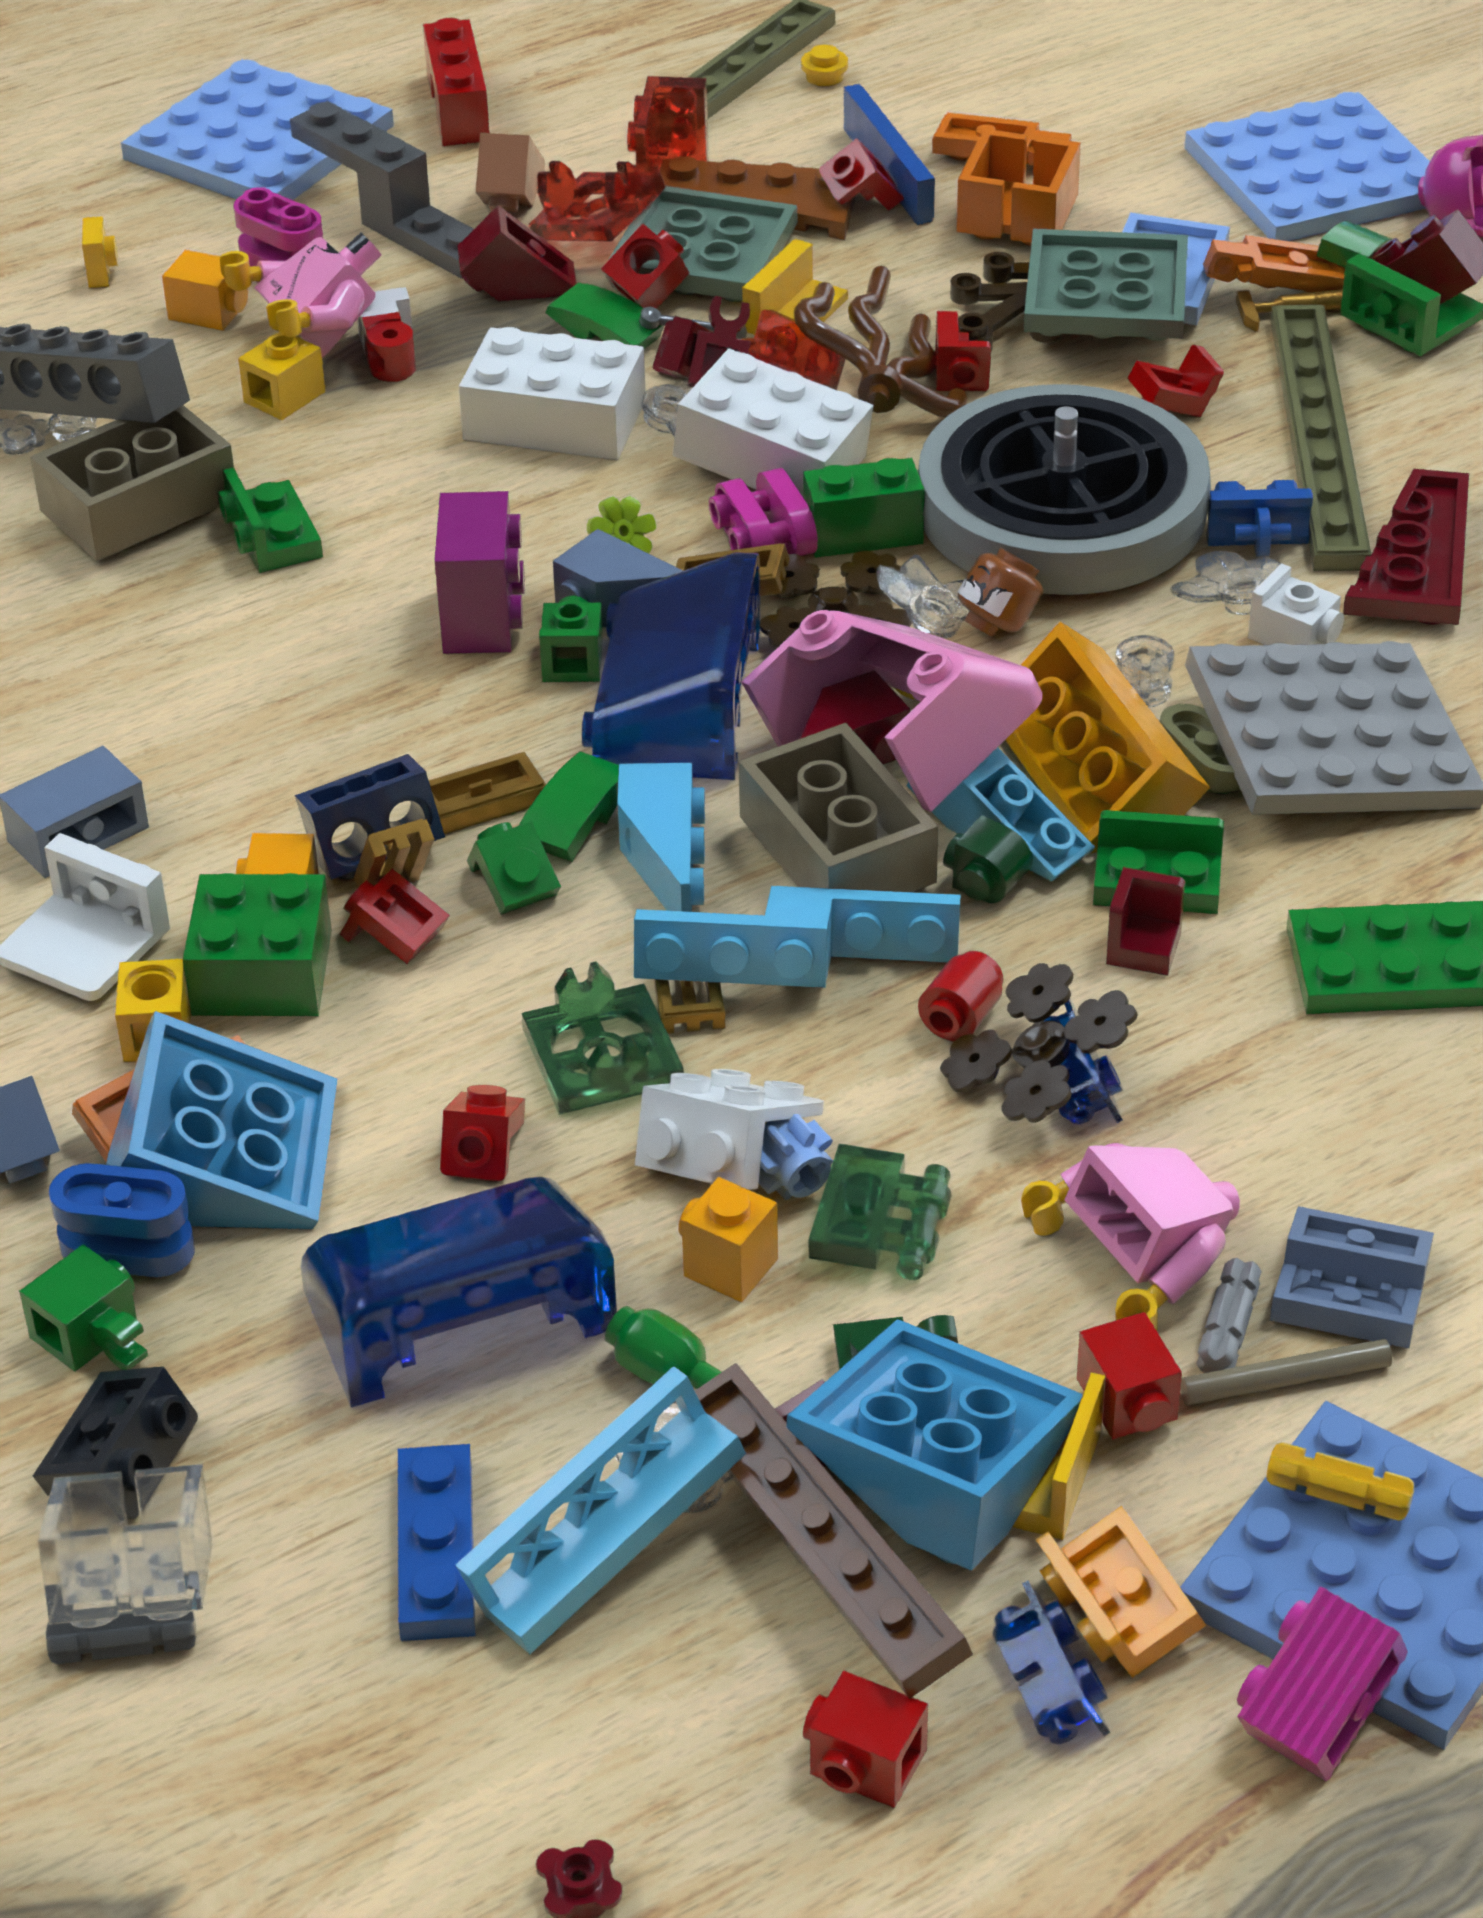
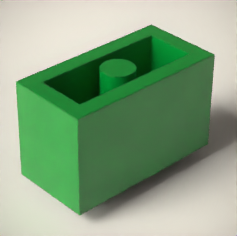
[803,458,925,558]

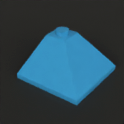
[106,1011,338,1229]
[786,1319,1083,1571]

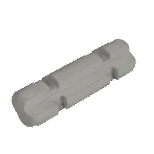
[1197,1258,1261,1373]

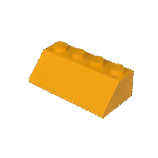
[1005,621,1210,854]

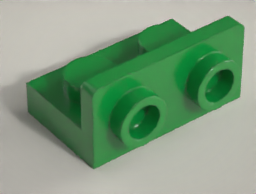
[217,467,323,573]
[1093,810,1224,914]

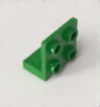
[1340,253,1483,356]

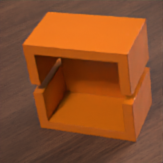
[957,129,1081,246]

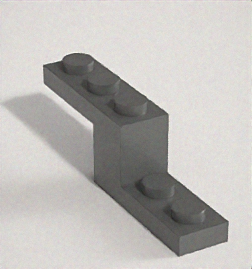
[290,101,474,279]

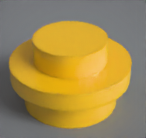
[801,44,848,86]

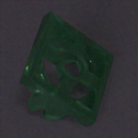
[521,961,684,1115]

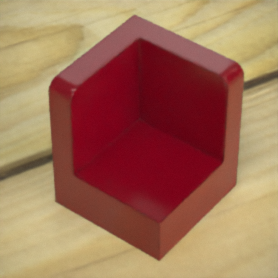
[1106,867,1185,976]

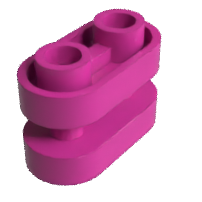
[233,187,323,267]
[708,468,818,556]

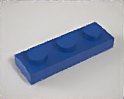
[398,1444,476,1641]

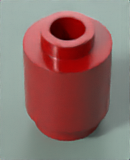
[918,951,1004,1042]

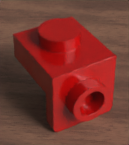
[1127,344,1224,417]
[440,1085,525,1181]

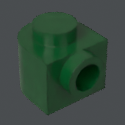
[943,815,1033,903]

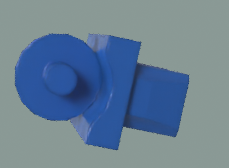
[1206,480,1313,557]

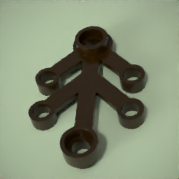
[950,252,1061,352]

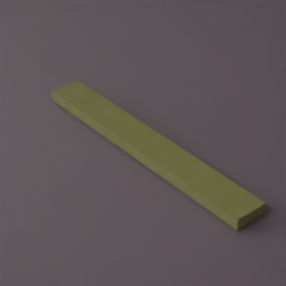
[1271,305,1371,571]

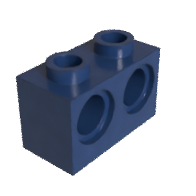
[294,754,445,880]

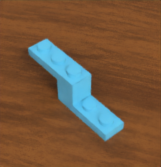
[634,886,961,988]

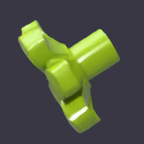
[587,496,657,554]

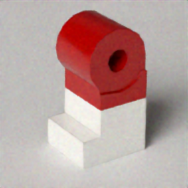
[357,287,416,382]

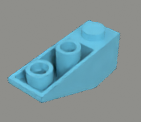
[906,747,1095,881]
[617,763,705,912]

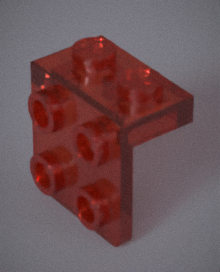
[627,76,709,209]

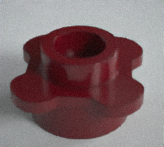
[536,1839,623,1918]

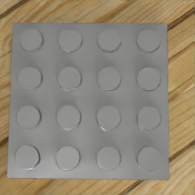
[1185,641,1483,814]

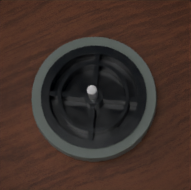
[918,384,1211,595]

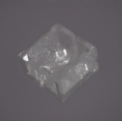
[38,1464,212,1628]

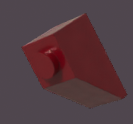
[458,205,577,301]

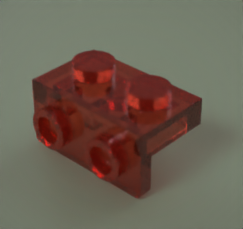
[741,309,846,391]

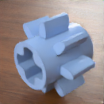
[759,1114,833,1200]

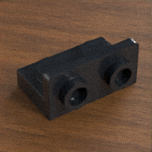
[33,1366,198,1519]

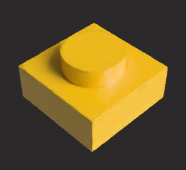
[82,216,118,288]

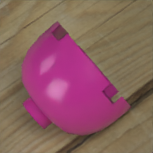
[1418,135,1483,238]

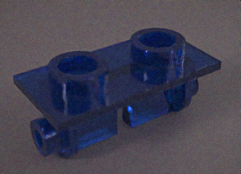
[1044,999,1124,1124]
[992,1580,1111,1744]

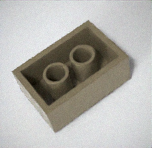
[30,405,234,561]
[739,723,938,892]

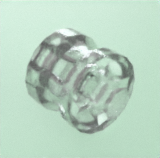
[1115,635,1175,707]

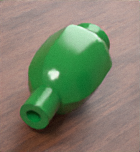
[605,1306,722,1389]

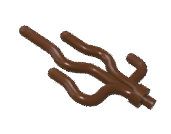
[794,266,967,418]

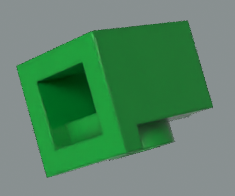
[539,596,603,682]

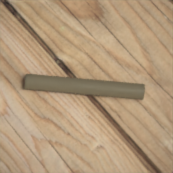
[1181,1339,1392,1406]

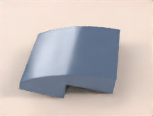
[1270,1206,1434,1348]

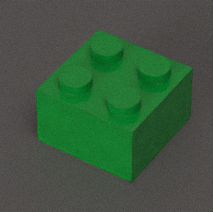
[183,873,332,1016]

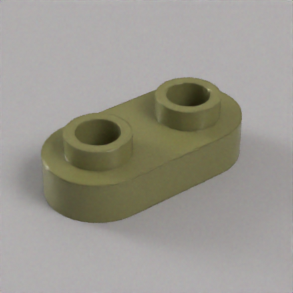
[1159,704,1240,794]

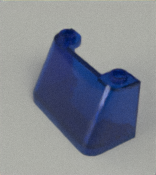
[582,552,761,780]
[301,1176,617,1408]

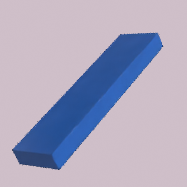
[844,84,935,225]

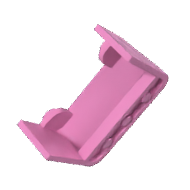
[741,610,1042,812]

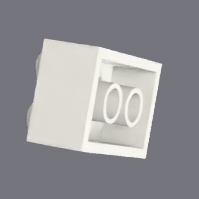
[459,327,646,460]
[673,348,873,497]

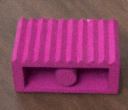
[1237,1587,1408,1781]

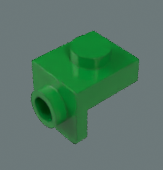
[467,821,561,915]

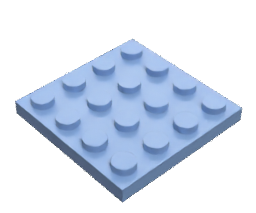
[121,59,394,200]
[1185,92,1429,241]

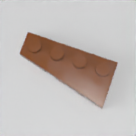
[656,156,856,240]

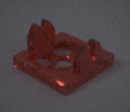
[528,161,666,242]

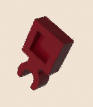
[687,296,751,387]

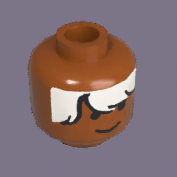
[957,547,1043,638]

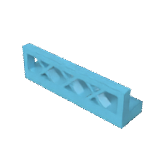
[455,1366,746,1654]

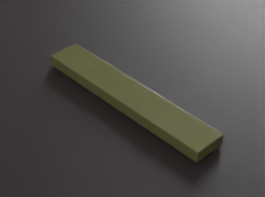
[634,0,835,145]

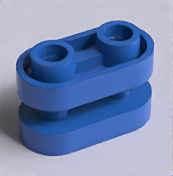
[49,1163,195,1277]

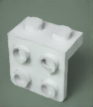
[0,833,170,1001]
[635,1069,824,1190]

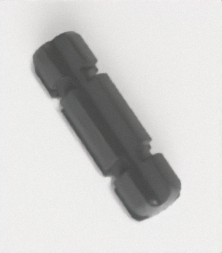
[46,1605,197,1664]

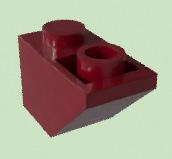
[1372,209,1483,304]
[800,670,910,765]

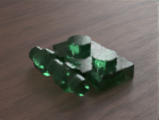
[809,1144,952,1280]

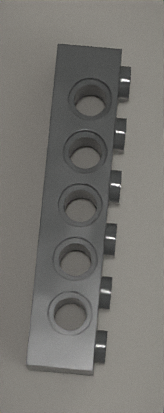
[0,324,190,423]

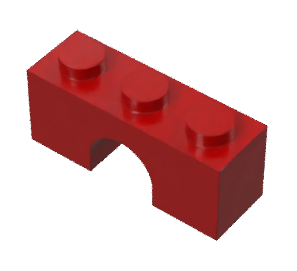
[423,17,490,146]

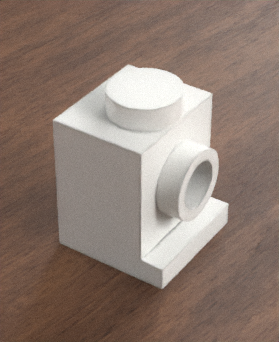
[1248,563,1344,645]

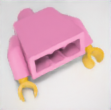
[220,232,382,358]
[1021,1143,1240,1331]

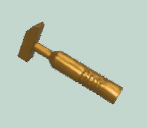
[1235,289,1343,332]

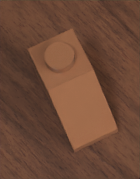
[475,133,545,213]

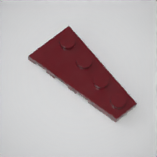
[1343,469,1469,625]

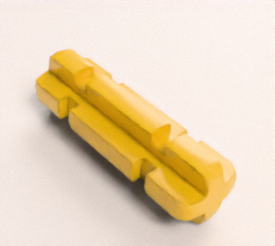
[1267,1442,1414,1521]

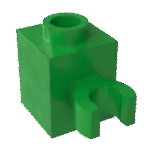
[19,1244,148,1372]

